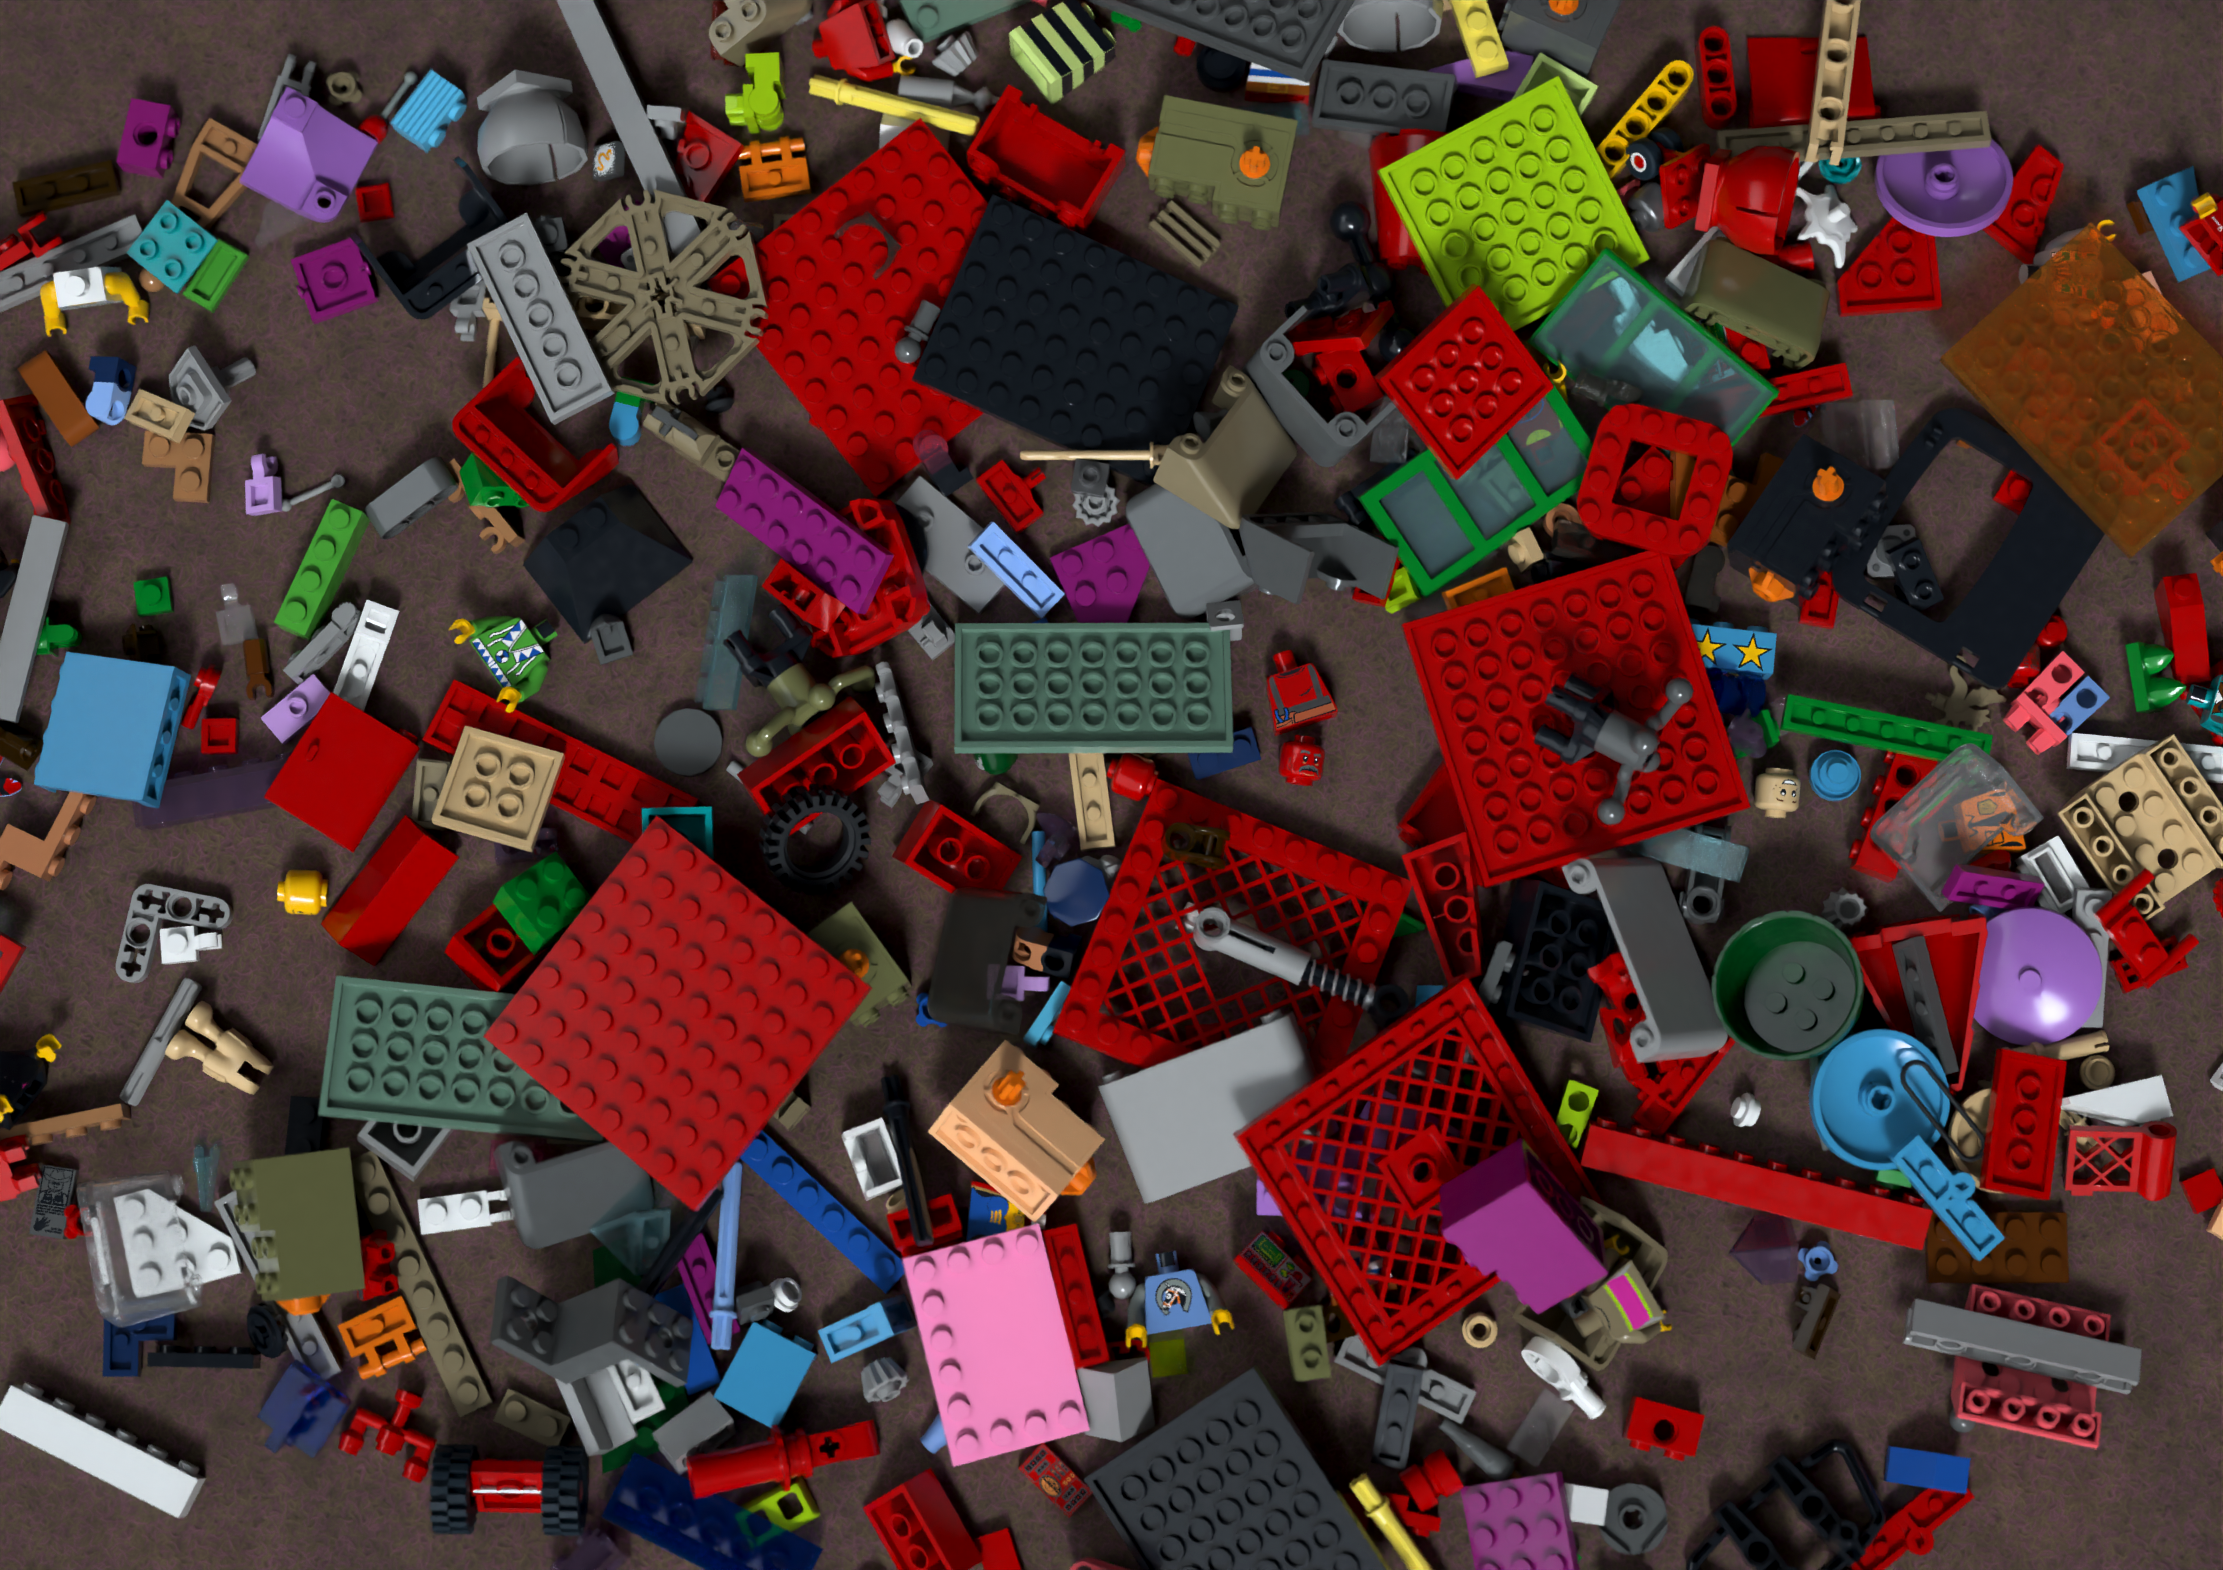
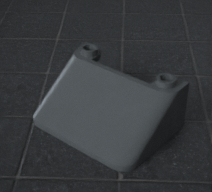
[1125,483,1259,619]
[493,1141,654,1249]

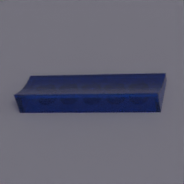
[601,1452,824,1570]

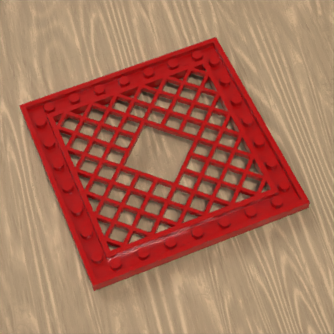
[1053,778,1412,1075]

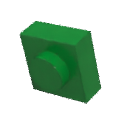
[133,577,174,617]
[1873,1168,1912,1189]

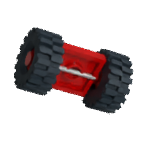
[430,1444,589,1536]

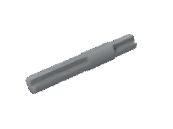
[120,978,202,1106]

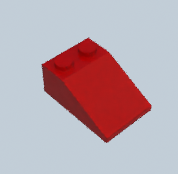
[1613,446,1690,571]
[892,799,1022,915]
[444,904,558,993]

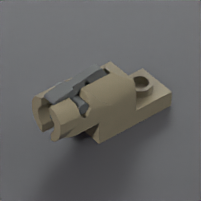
[643,402,740,484]

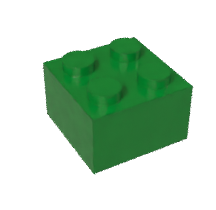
[493,852,592,956]

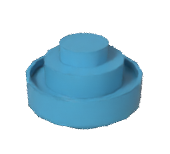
[1809,750,1861,801]

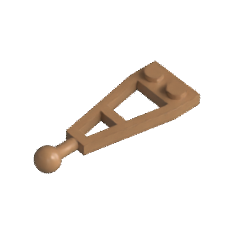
[139,118,257,292]

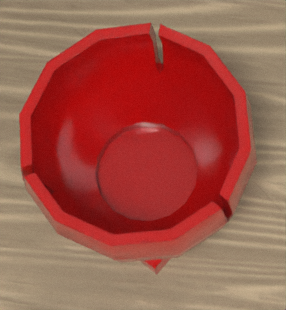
[1694,146,1800,255]

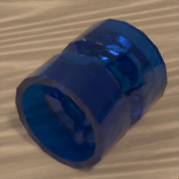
[1707,667,1766,719]

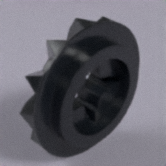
[247,1303,289,1359]

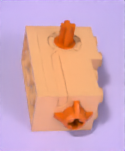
[928,1039,1105,1223]

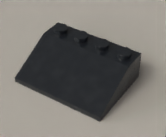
[1487,880,1616,1043]

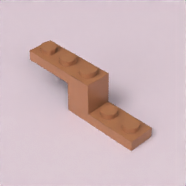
[0,792,97,890]

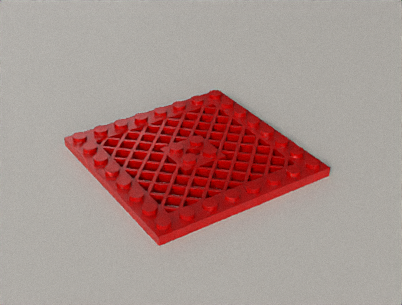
[1232,975,1605,1367]

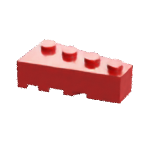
[1401,831,1486,985]

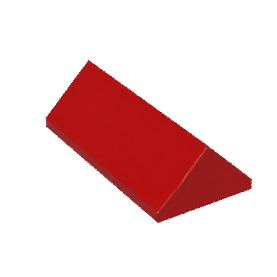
[321,815,460,966]

